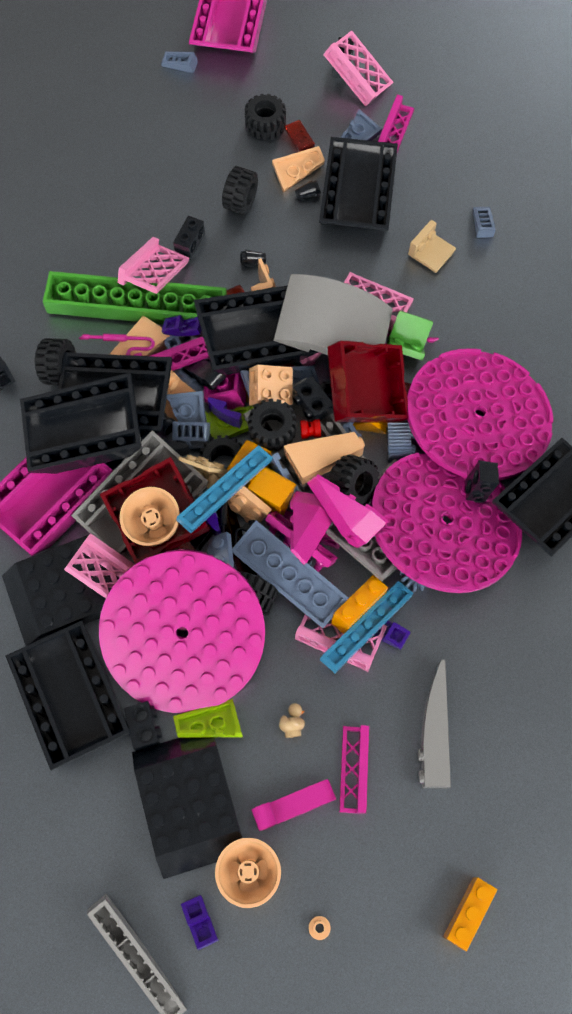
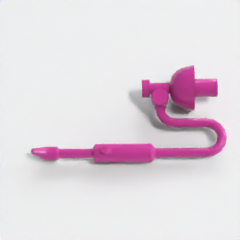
[79,334,155,356]

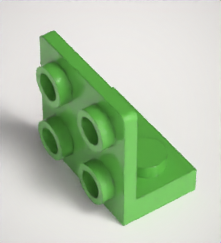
[387,310,433,361]

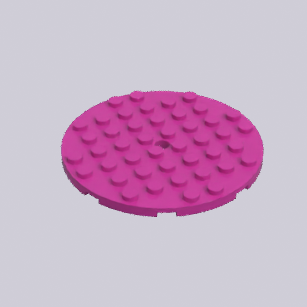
[407,348,553,481]
[370,453,522,593]
[99,550,265,713]

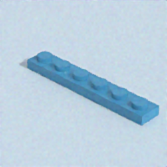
[176,445,273,533]
[320,581,413,673]

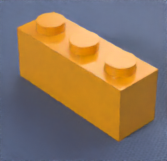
[331,575,388,634]
[443,877,498,952]

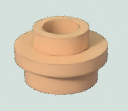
[308,916,331,940]

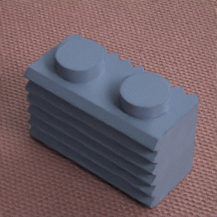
[386,422,415,463]

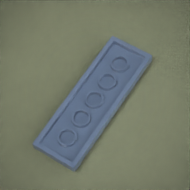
[232,520,349,628]

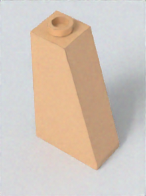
[110,316,171,356]
[284,432,365,485]

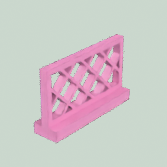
[323,31,394,107]
[117,237,189,294]
[344,272,414,333]
[64,533,135,598]
[295,614,387,672]

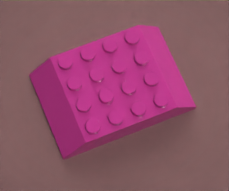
[189,0,267,53]
[0,457,113,556]

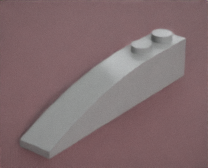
[418,660,451,789]
[87,894,187,1014]

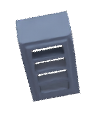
[161,52,198,73]
[473,207,496,238]
[172,421,210,441]

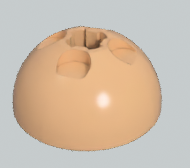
[120,487,180,546]
[215,838,281,908]

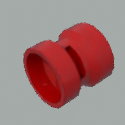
[300,419,321,439]

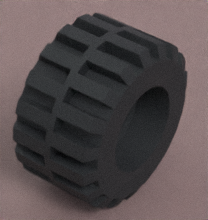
[245,94,286,141]
[222,166,258,215]
[34,338,76,385]
[248,399,297,452]
[199,435,243,469]
[329,455,380,506]
[240,572,278,616]

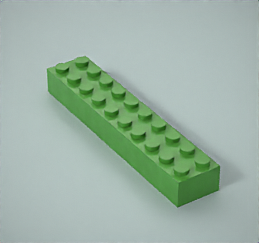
[43,271,227,324]

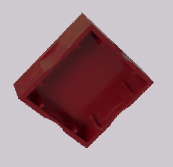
[328,340,408,423]
[100,457,210,564]

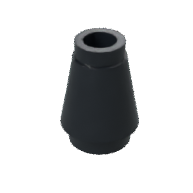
[295,180,321,200]
[240,249,266,267]

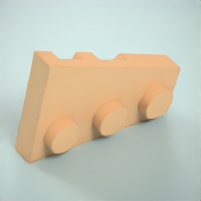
[272,146,325,193]

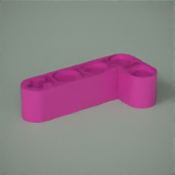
[251,779,336,832]

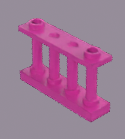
[265,511,338,572]

